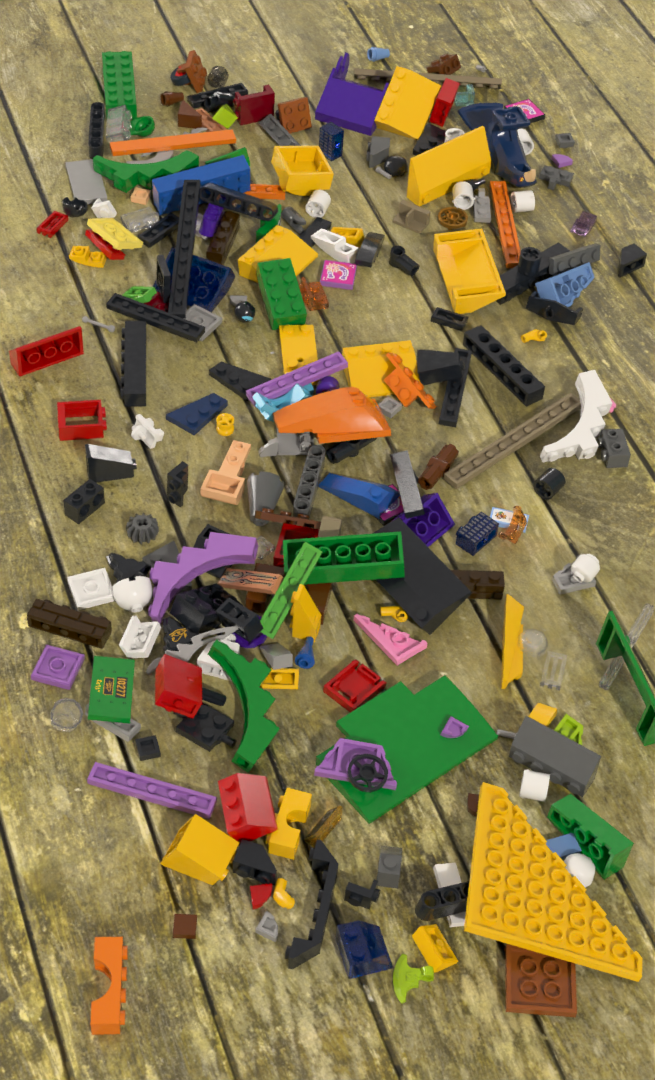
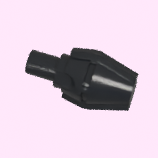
[465,177,486,191]

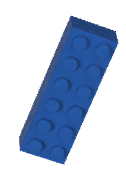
[152,155,250,215]

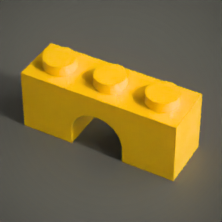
[266,788,312,860]

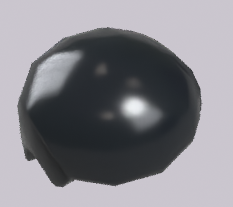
[384,155,408,176]
[62,197,88,218]

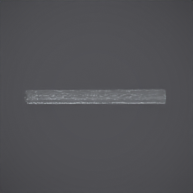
[599,603,655,690]

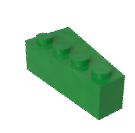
[547,794,634,880]

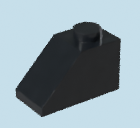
[618,243,647,278]

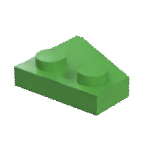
[122,286,157,303]

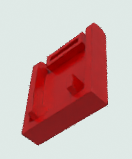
[323,659,387,713]

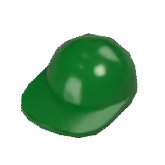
[126,116,155,137]

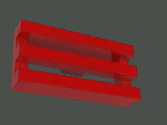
[36,211,69,238]

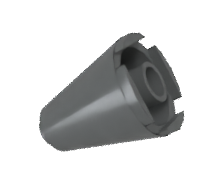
[247,471,284,526]

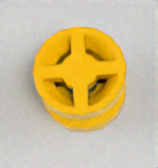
[216,413,234,436]

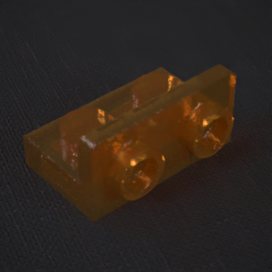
[298,277,329,311]

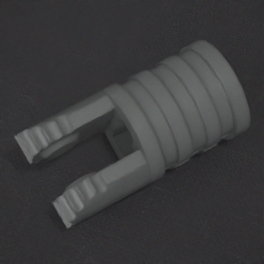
[281,206,306,234]

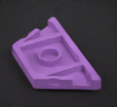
[314,738,397,790]

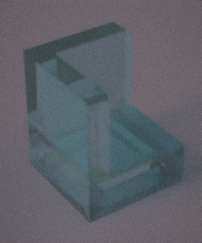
[454,84,475,106]

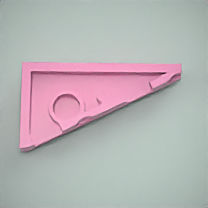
[354,614,428,665]

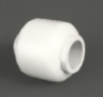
[571,554,600,583]

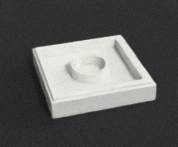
[67,568,115,610]

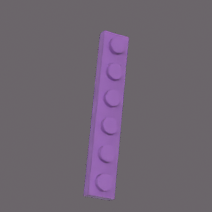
[246,351,348,407]
[87,762,217,819]

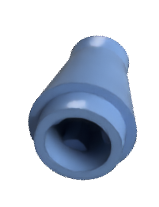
[367,47,390,62]

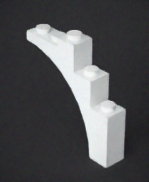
[540,370,612,462]

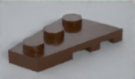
[254,508,321,529]

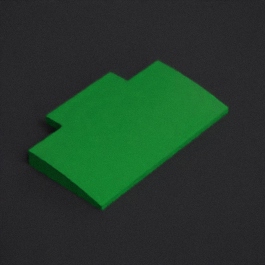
[316,675,498,824]

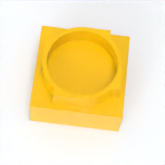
[271,146,334,196]

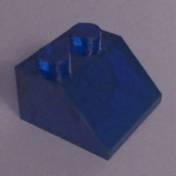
[336,920,393,979]

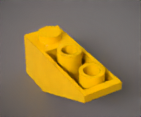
[290,584,321,642]

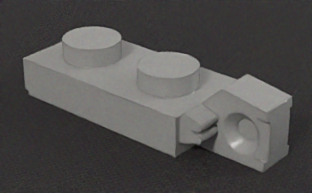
[473,188,491,223]
[85,703,141,742]

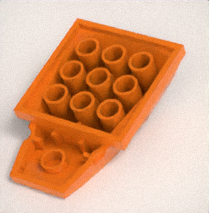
[273,387,391,444]

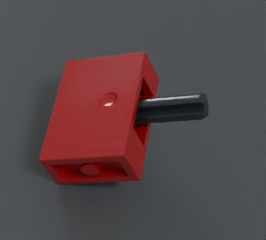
[155,654,227,718]

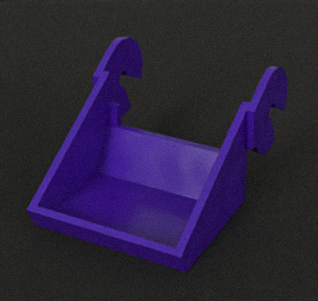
[315,52,389,136]

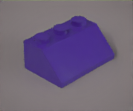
[391,493,455,547]

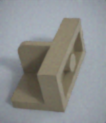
[393,200,431,234]

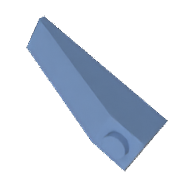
[535,262,595,307]

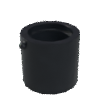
[518,247,542,276]
[533,467,566,500]

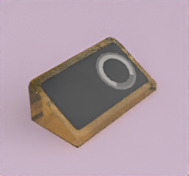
[304,805,343,848]

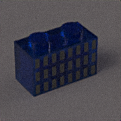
[319,122,344,162]
[456,511,499,556]

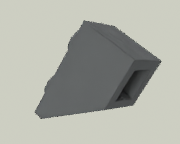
[366,136,390,168]

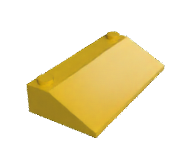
[407,126,491,207]
[433,228,506,314]

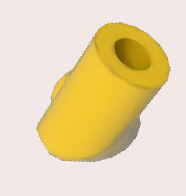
[521,329,547,343]
[380,606,408,622]
[273,878,295,909]

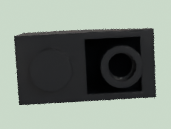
[233,839,277,885]

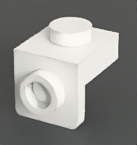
[92,198,117,218]

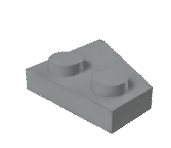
[552,554,596,595]

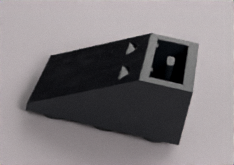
[170,583,243,634]

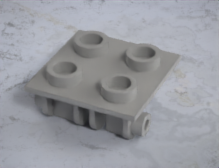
[277,429,314,455]

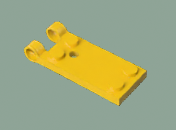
[279,324,320,386]

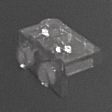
[120,207,159,233]

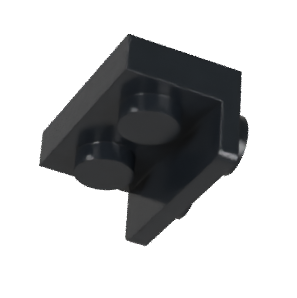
[167,461,188,507]

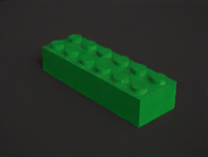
[102,51,137,121]
[283,532,405,584]

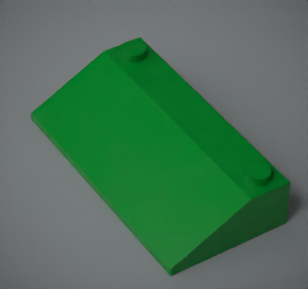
[596,611,655,746]

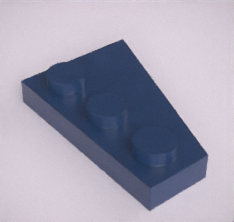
[166,393,228,435]

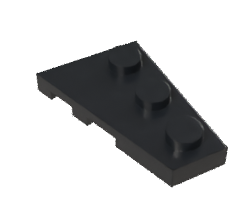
[413,122,446,156]
[209,361,271,401]

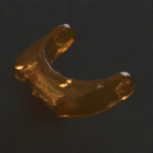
[498,505,527,544]

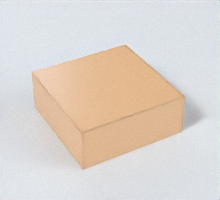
[131,187,151,205]

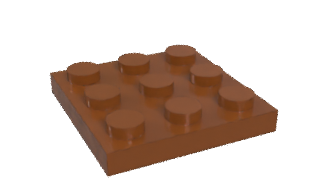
[505,944,577,1018]

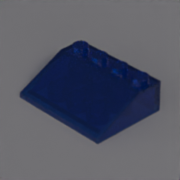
[153,247,235,313]

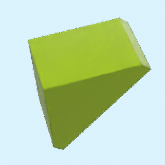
[212,104,238,129]

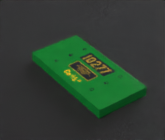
[88,656,135,724]

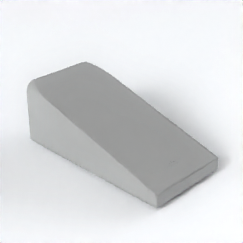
[259,643,293,670]

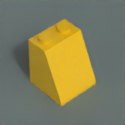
[160,814,239,885]

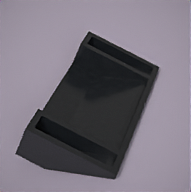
[372,517,472,635]

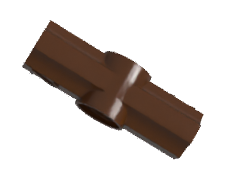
[418,444,459,490]

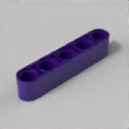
[199,195,226,237]

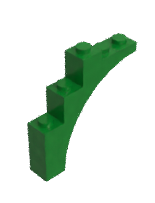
[93,150,199,193]
[207,640,280,773]

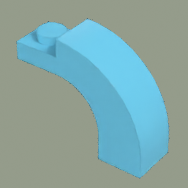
[252,383,312,422]

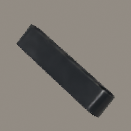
[88,102,105,159]
[200,183,278,221]
[415,881,469,921]

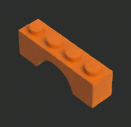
[90,937,128,1035]

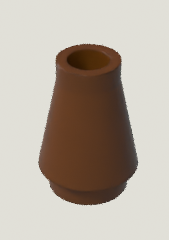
[160,91,184,107]

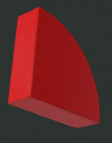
[250,883,272,910]

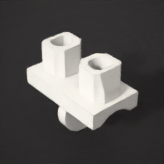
[131,414,164,449]

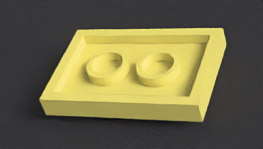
[87,218,143,250]

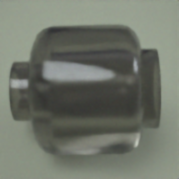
[207,66,229,88]

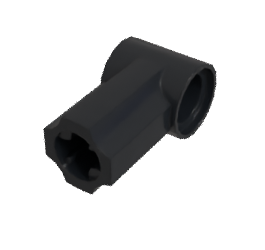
[389,245,420,277]

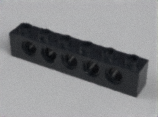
[463,325,545,407]

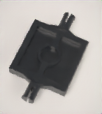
[173,702,237,752]

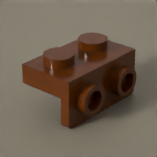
[426,53,461,75]

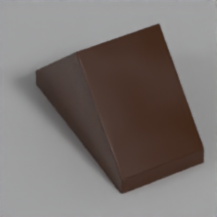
[178,101,202,129]

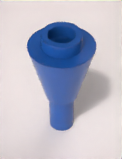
[295,637,315,669]

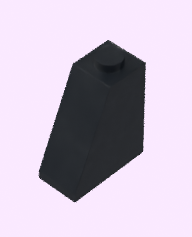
[417,349,465,385]
[85,444,137,483]

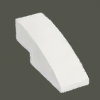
[311,229,359,263]

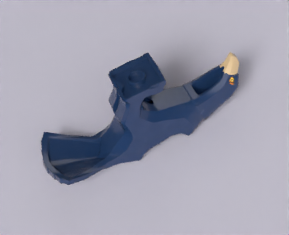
[458,102,537,188]

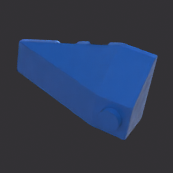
[319,473,400,518]

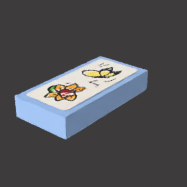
[488,507,529,533]

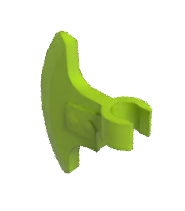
[393,954,434,1004]

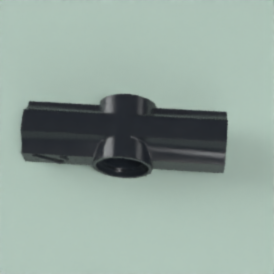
[326,438,377,464]

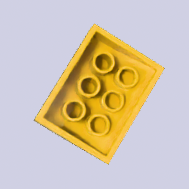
[374,66,441,141]
[238,225,318,283]
[342,340,420,397]

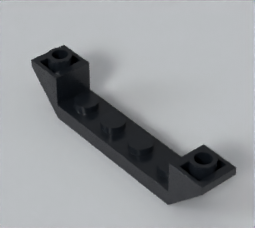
[285,839,339,969]

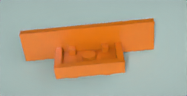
[384,353,437,409]

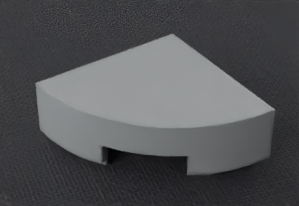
[230,296,247,306]
[259,438,278,457]
[255,911,278,942]

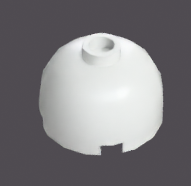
[113,576,153,613]

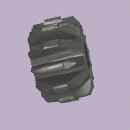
[126,513,159,545]

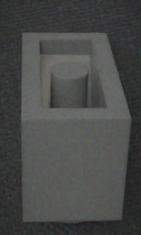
[377,845,403,889]

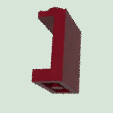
[233,84,275,126]

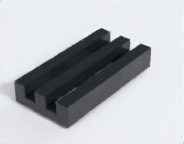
[431,307,469,331]

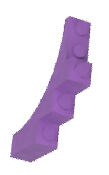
[148,532,259,625]

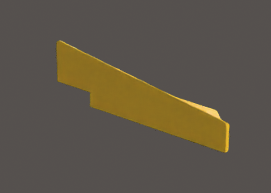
[501,594,524,689]

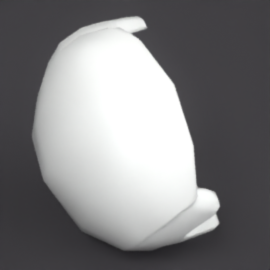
[564,853,595,887]

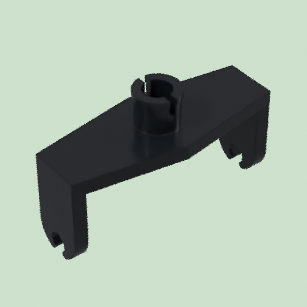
[526,291,583,325]

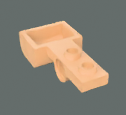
[200,440,251,505]

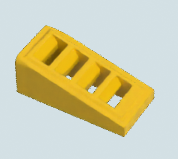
[330,227,365,248]

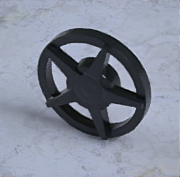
[347,754,388,793]

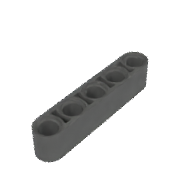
[293,445,325,518]

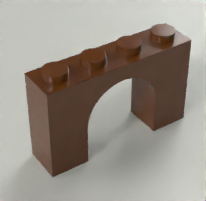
[246,563,332,625]

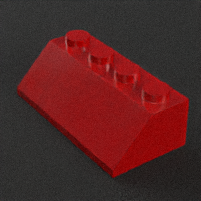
[9,326,84,377]

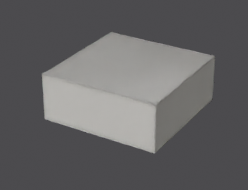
[378,396,402,419]

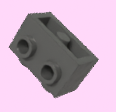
[597,429,631,468]

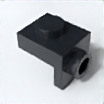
[344,879,381,910]

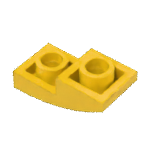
[69,246,107,268]
[528,703,557,727]

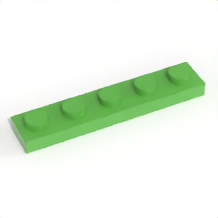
[260,542,323,639]

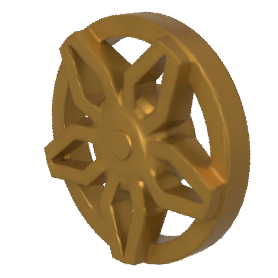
[438,207,468,230]

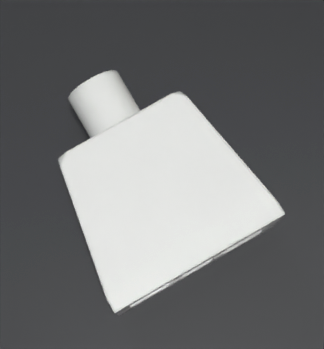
[197,634,240,681]

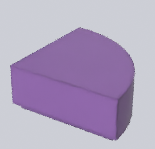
[551,154,573,168]
[440,717,469,738]

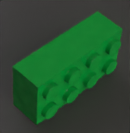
[256,258,307,330]

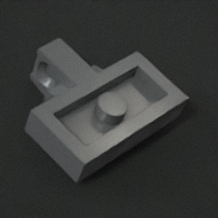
[539,165,574,190]

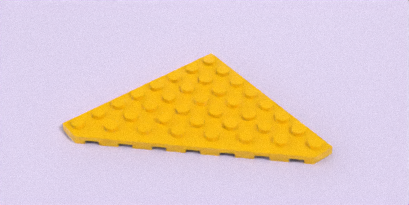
[464,782,643,982]

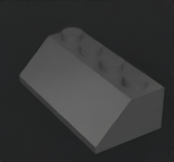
[509,716,601,797]

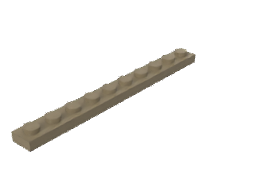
[354,68,502,89]
[444,393,581,489]

